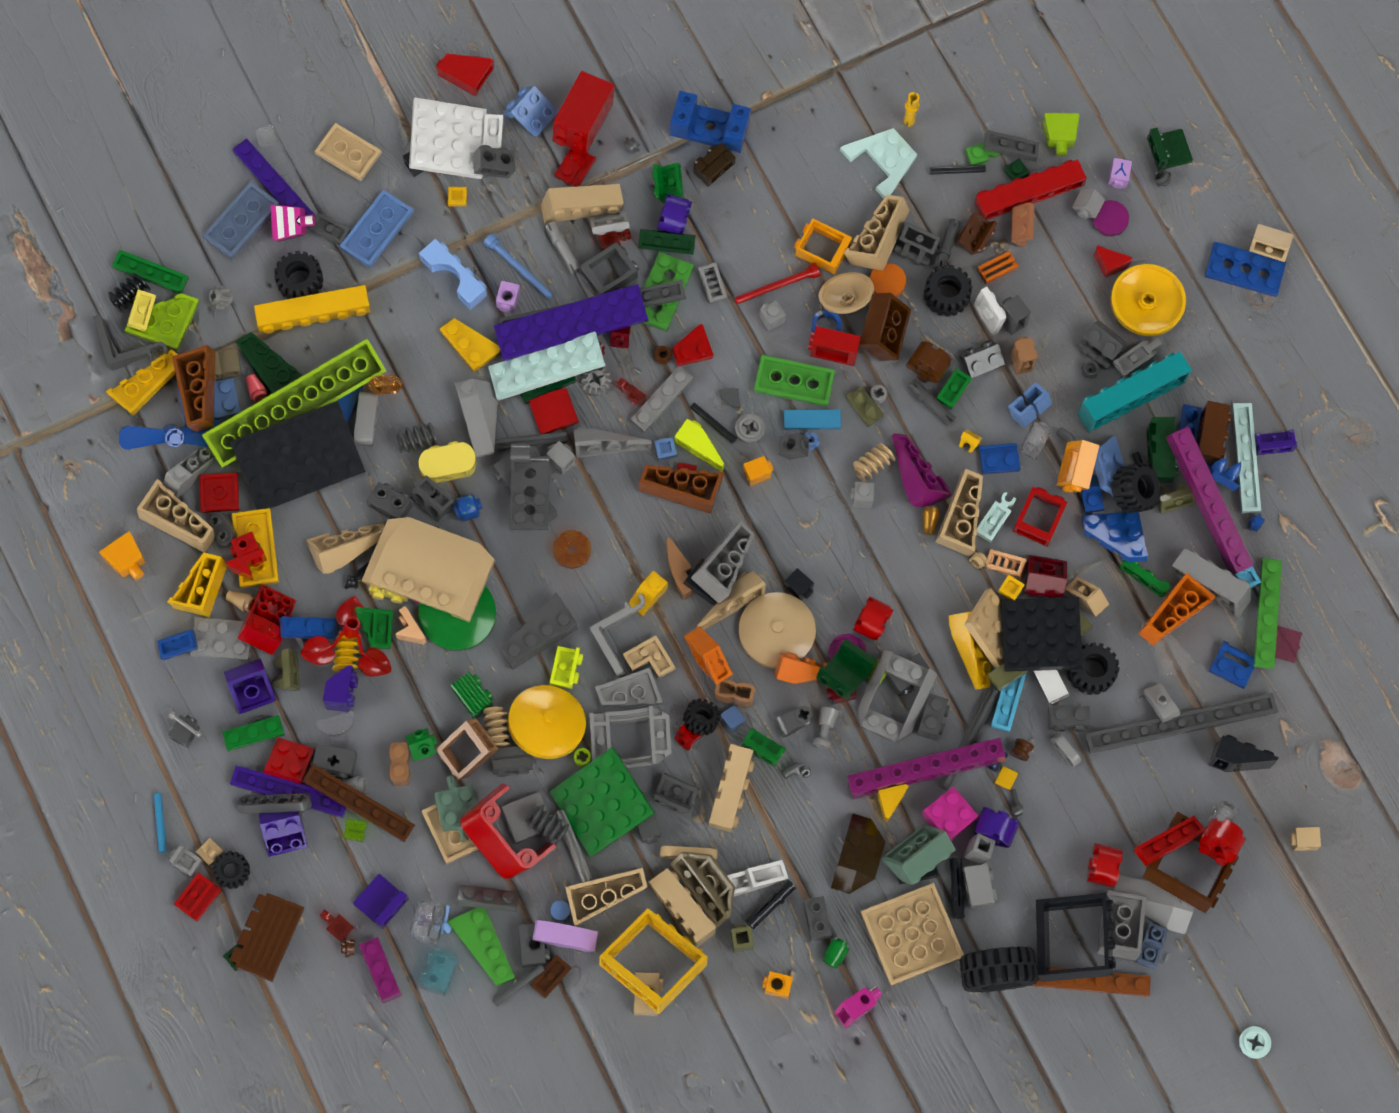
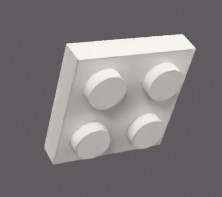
[973,287,1006,336]

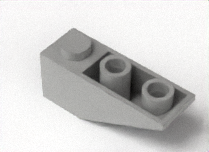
[163,446,215,498]

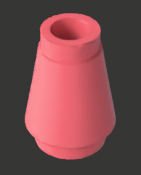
[245,374,268,403]

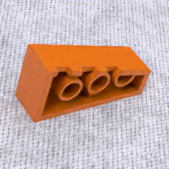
[1138,573,1216,646]

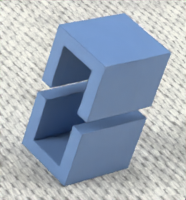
[1008,382,1052,429]

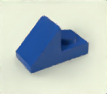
[1080,474,1104,514]

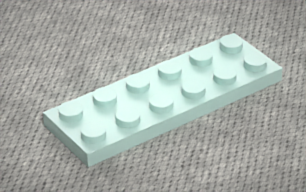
[488,332,606,401]

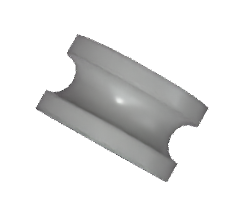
[870,385,887,404]

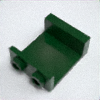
[816,639,877,701]

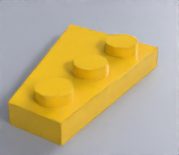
[440,318,501,372]

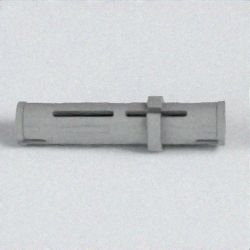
[545,221,580,274]

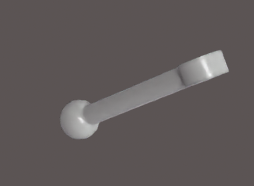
[169,712,202,738]

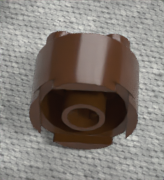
[906,341,951,384]

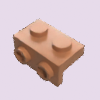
[1011,202,1035,247]

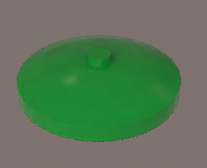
[418,586,496,651]

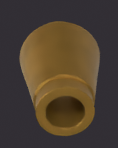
[922,506,941,535]

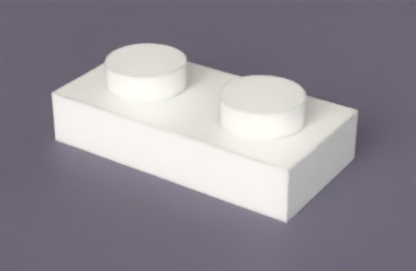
[483,114,503,148]

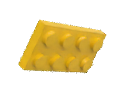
[232,508,279,588]

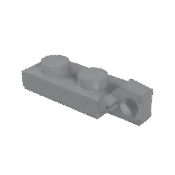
[1112,338,1162,378]

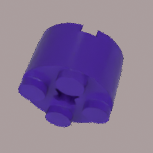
[657,193,692,234]
[974,807,1020,848]

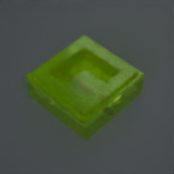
[343,819,367,843]

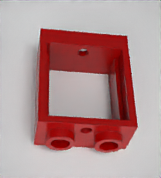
[808,326,861,366]
[1012,487,1068,547]

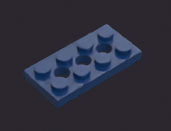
[1204,241,1286,297]

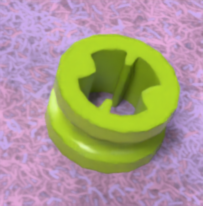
[574,748,591,767]

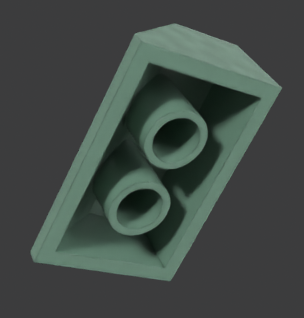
[881,824,956,885]

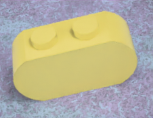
[419,441,476,483]

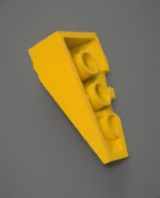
[948,612,991,690]

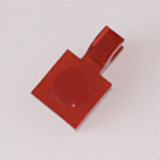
[597,228,632,250]
[319,910,354,942]

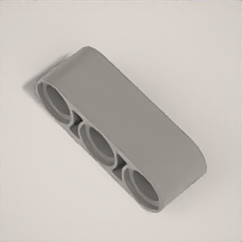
[354,391,379,445]

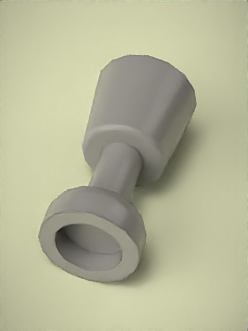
[813,706,839,749]

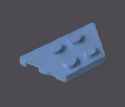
[1094,436,1124,497]

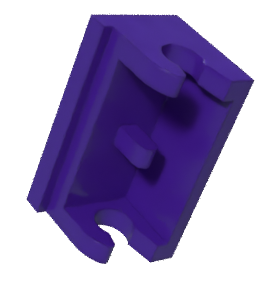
[1255,430,1297,455]

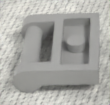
[589,211,630,235]

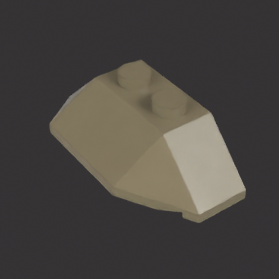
[670,852,735,927]

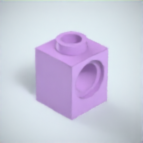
[496,281,520,312]

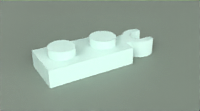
[977,492,1016,543]

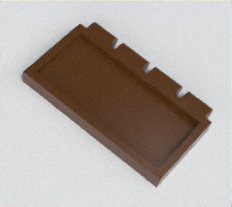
[229,893,304,982]

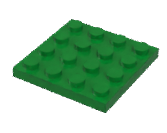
[549,747,655,857]

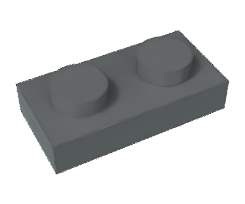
[309,212,351,246]

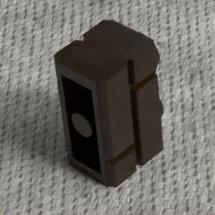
[693,143,736,187]

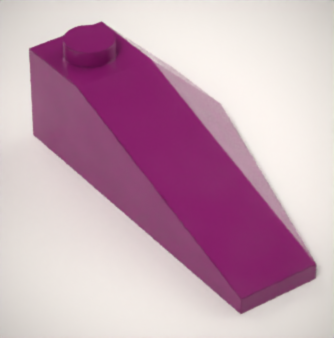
[892,433,952,507]

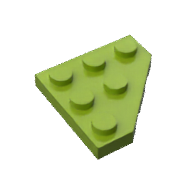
[125,293,200,351]

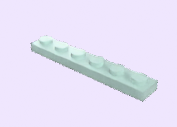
[1232,403,1261,514]

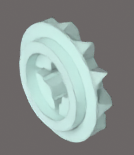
[1239,1026,1271,1059]

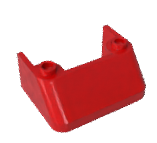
[460,784,556,879]

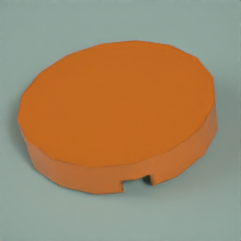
[870,263,906,297]

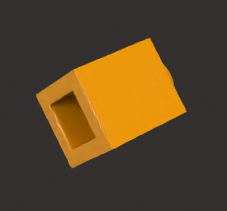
[743,456,773,486]

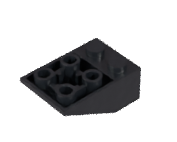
[1208,735,1279,772]

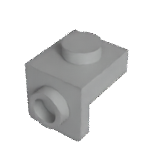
[169,845,203,877]

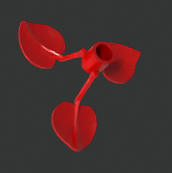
[300,596,392,677]

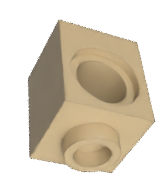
[1290,827,1321,851]

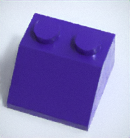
[224,658,276,714]

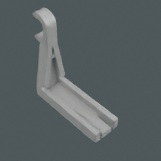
[589,594,646,678]

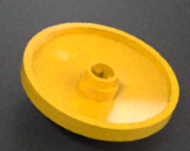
[1110,264,1186,336]
[508,685,586,759]

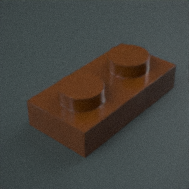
[530,955,572,999]

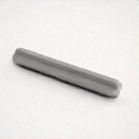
[555,809,592,883]

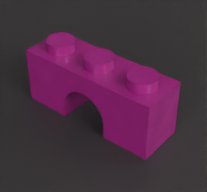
[359,937,402,1003]

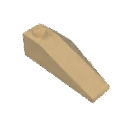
[697,571,766,630]

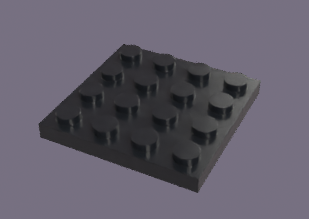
[1001,597,1083,672]

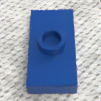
[157,629,198,660]

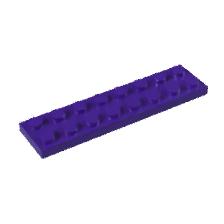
[493,284,649,362]

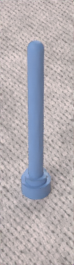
[483,233,553,299]

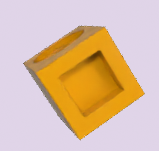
[762,971,793,999]

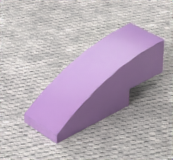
[533,920,598,952]

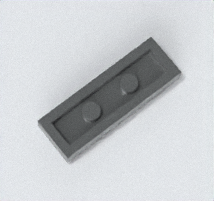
[984,130,1039,162]
[457,885,519,913]

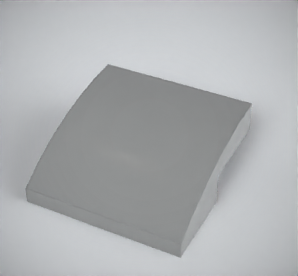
[500,792,547,844]

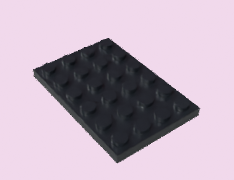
[230,401,366,510]

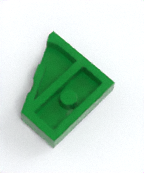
[355,607,393,650]

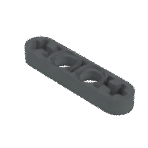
[237,793,312,814]

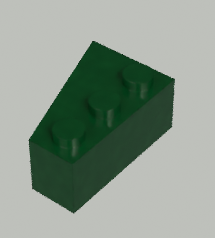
[1146,417,1178,483]

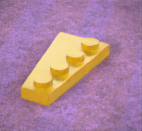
[105,349,178,416]

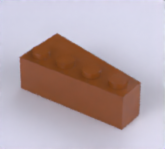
[638,465,724,514]

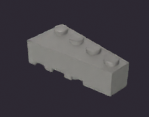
[1172,548,1251,619]

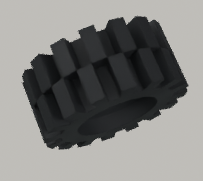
[683,698,721,736]
[212,851,250,889]

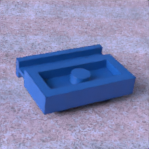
[979,443,1020,475]

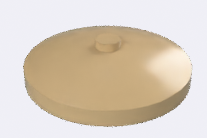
[738,592,816,669]

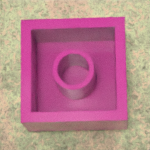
[922,786,979,841]

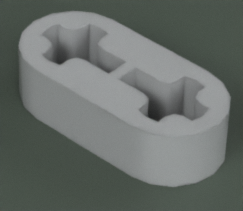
[1050,733,1082,768]

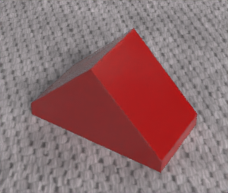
[1093,245,1133,278]

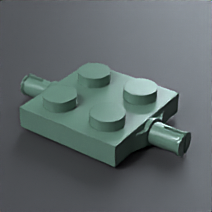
[434,775,477,842]

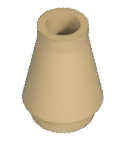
[226,590,255,612]

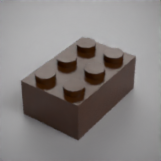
[859,293,911,361]
[1196,401,1232,465]

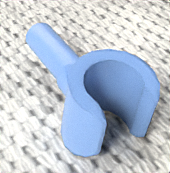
[436,905,452,934]

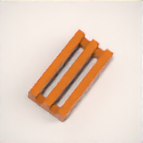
[977,251,1019,284]

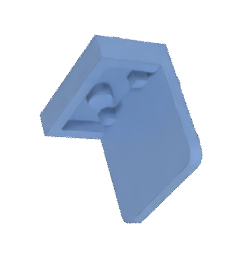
[503,86,558,137]

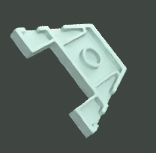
[840,128,917,199]

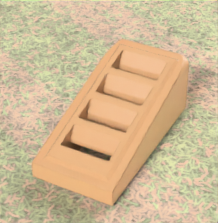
[984,549,1028,580]

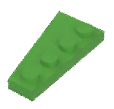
[447,908,515,987]

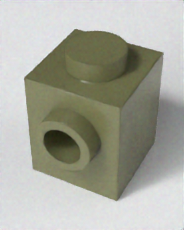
[730,925,754,953]

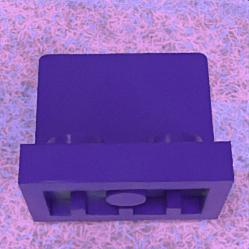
[353,874,409,929]

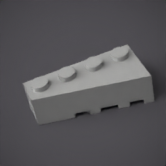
[691,521,755,604]

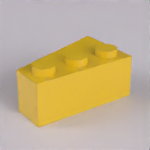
[167,553,227,617]

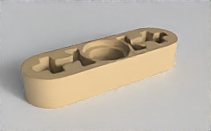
[660,846,718,861]

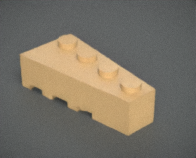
[541,184,624,225]
[844,195,910,270]
[137,479,215,553]
[709,744,755,833]

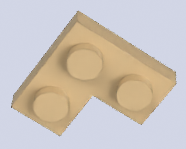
[623,635,676,679]

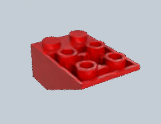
[237,584,297,655]

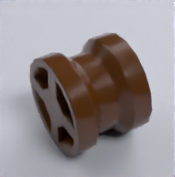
[1010,738,1034,761]

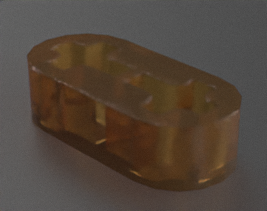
[368,375,403,395]

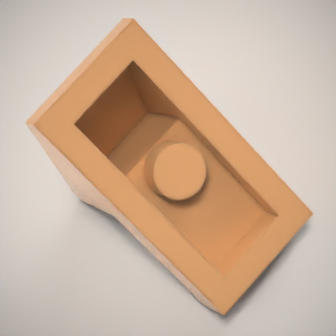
[396,606,427,645]

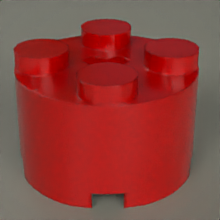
[853,596,894,641]
[1198,818,1246,866]
[1087,843,1123,887]

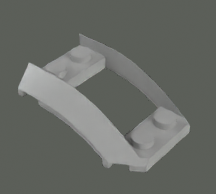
[858,650,937,743]
[589,706,671,769]

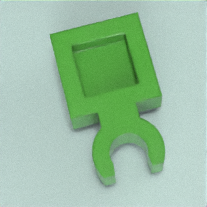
[965,143,1000,166]

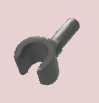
[1010,789,1023,818]

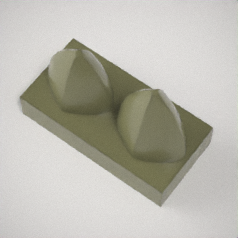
[846,386,884,427]
[1158,483,1197,514]
[270,649,300,691]

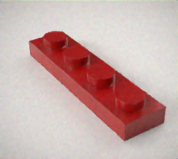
[1134,816,1206,866]

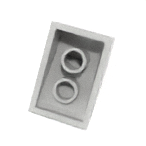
[1097,890,1146,961]

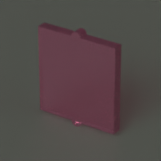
[1275,626,1302,663]

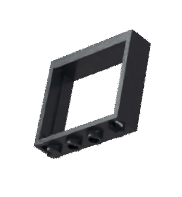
[1036,893,1116,982]

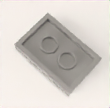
[190,617,251,661]

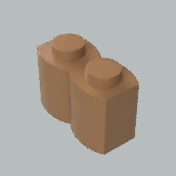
[714,679,755,708]
[389,742,411,786]

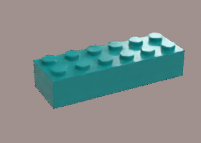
[1078,351,1192,433]

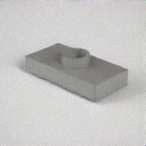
[1143,683,1180,722]

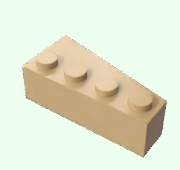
[935,469,983,557]
[565,868,647,926]
[648,868,716,948]

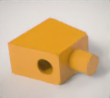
[99,531,145,580]

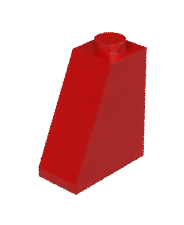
[436,53,494,96]

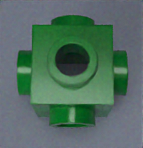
[405,728,437,761]

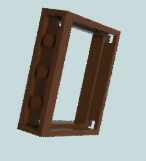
[1142,811,1239,914]

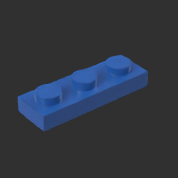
[279,616,338,639]

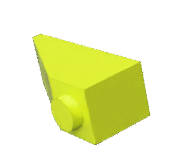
[674,419,724,472]

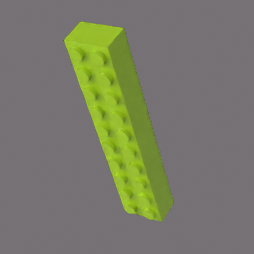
[202,339,386,468]

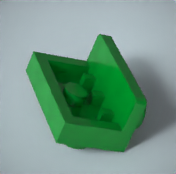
[652,163,684,204]

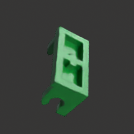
[742,728,786,767]

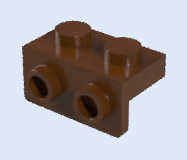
[955,211,998,255]

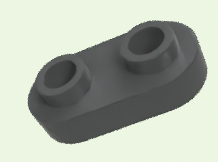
[209,512,237,547]

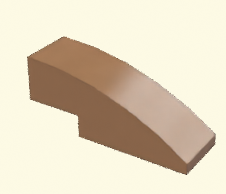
[667,537,695,600]

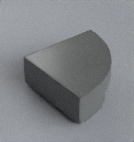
[720,388,740,408]

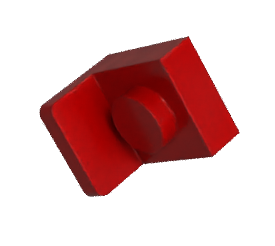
[674,724,705,751]

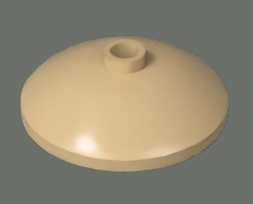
[819,272,874,314]

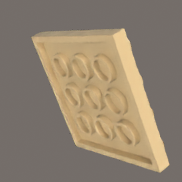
[860,883,964,986]

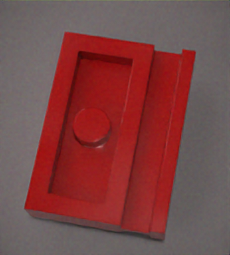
[555,149,596,187]
[174,872,222,922]

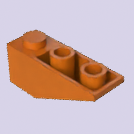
[774,652,828,684]

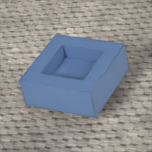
[654,437,677,461]

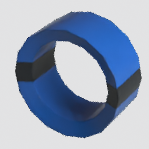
[811,309,842,332]

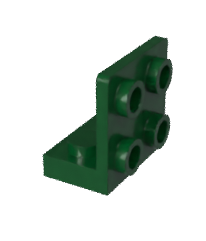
[1147,128,1193,171]

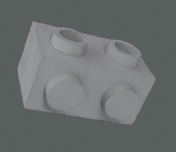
[962,864,997,909]

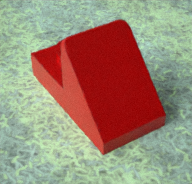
[226,548,267,581]

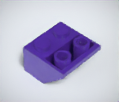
[323,665,358,713]
[259,811,308,857]

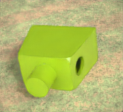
[1042,113,1080,156]

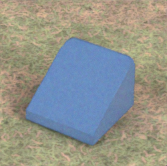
[720,706,746,732]

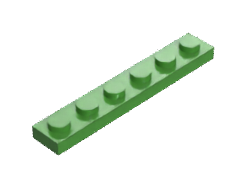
[1254,558,1282,670]

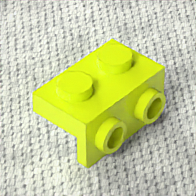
[550,646,583,689]

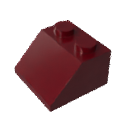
[1025,555,1067,598]

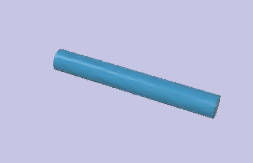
[154,793,167,853]

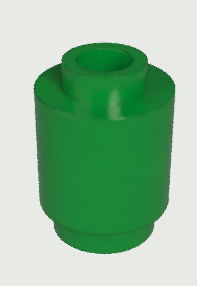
[823,938,850,969]

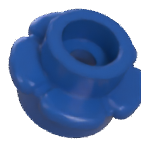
[1248,514,1265,532]

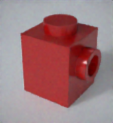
[230,532,259,558]

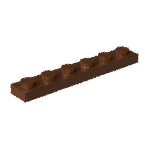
[302,764,415,842]

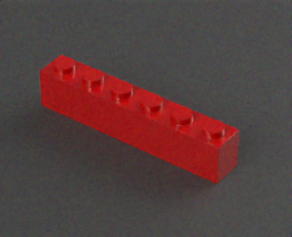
[974,159,1087,220]

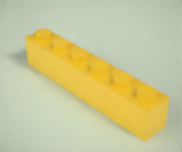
[254,285,371,334]

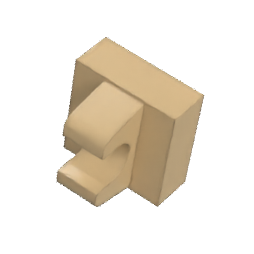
[196,838,224,867]

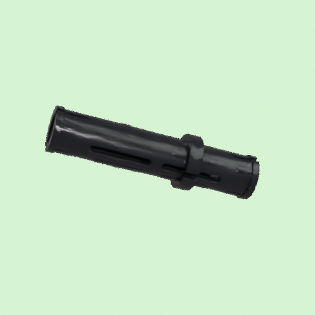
[949,858,966,919]
[745,879,797,930]

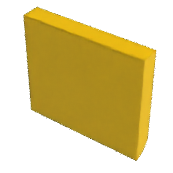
[995,766,1018,790]

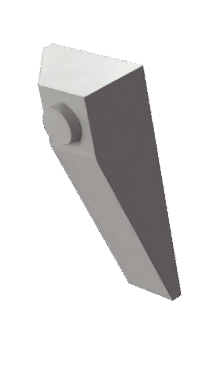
[574,427,652,458]

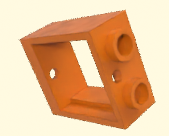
[684,626,733,685]

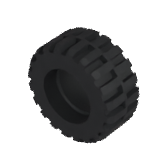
[959,946,1039,992]

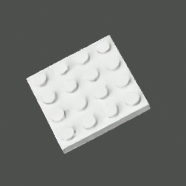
[409,98,487,179]

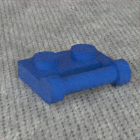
[1209,640,1254,689]

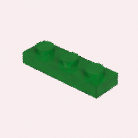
[222,715,285,752]

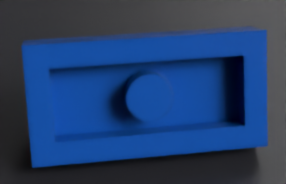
[1178,404,1202,441]
[1206,458,1241,491]

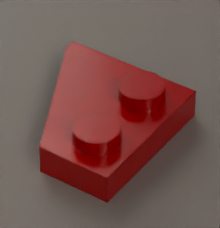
[672,324,714,367]

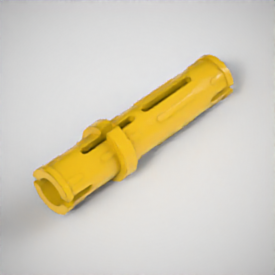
[903,92,920,127]

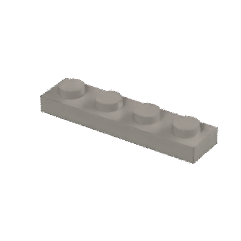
[630,366,694,433]

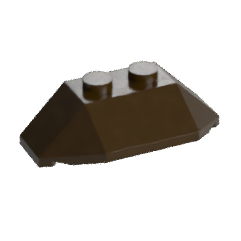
[831,813,886,894]

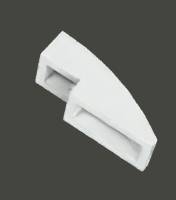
[727,860,789,896]

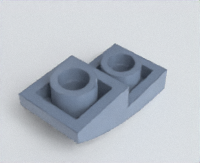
[1136,923,1168,970]

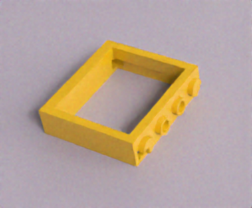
[599,908,708,1014]

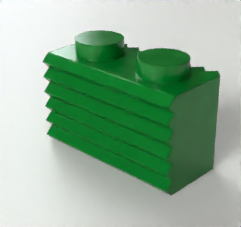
[450,672,494,719]

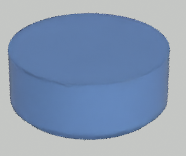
[550,900,570,921]

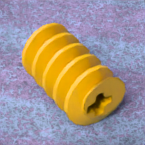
[332,632,362,672]

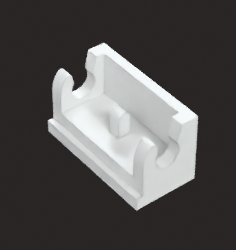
[1034,670,1069,704]

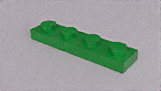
[112,250,189,294]

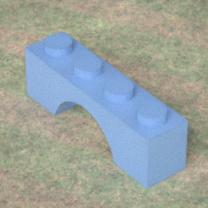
[419,239,487,310]

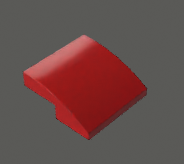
[529,388,579,434]

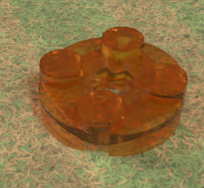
[553,530,591,569]

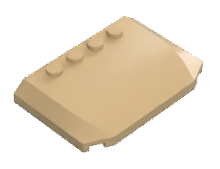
[362,517,495,623]

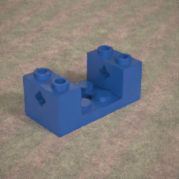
[670,91,751,153]

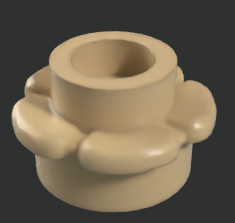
[969,552,987,570]

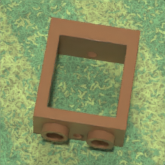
[436,718,499,780]

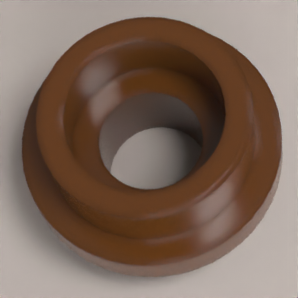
[653,346,672,364]
[341,937,355,958]

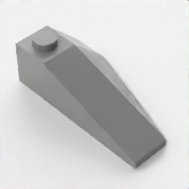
[455,379,498,458]
[1113,875,1194,935]

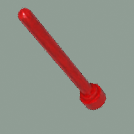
[735,263,820,304]

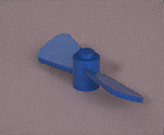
[119,419,222,450]

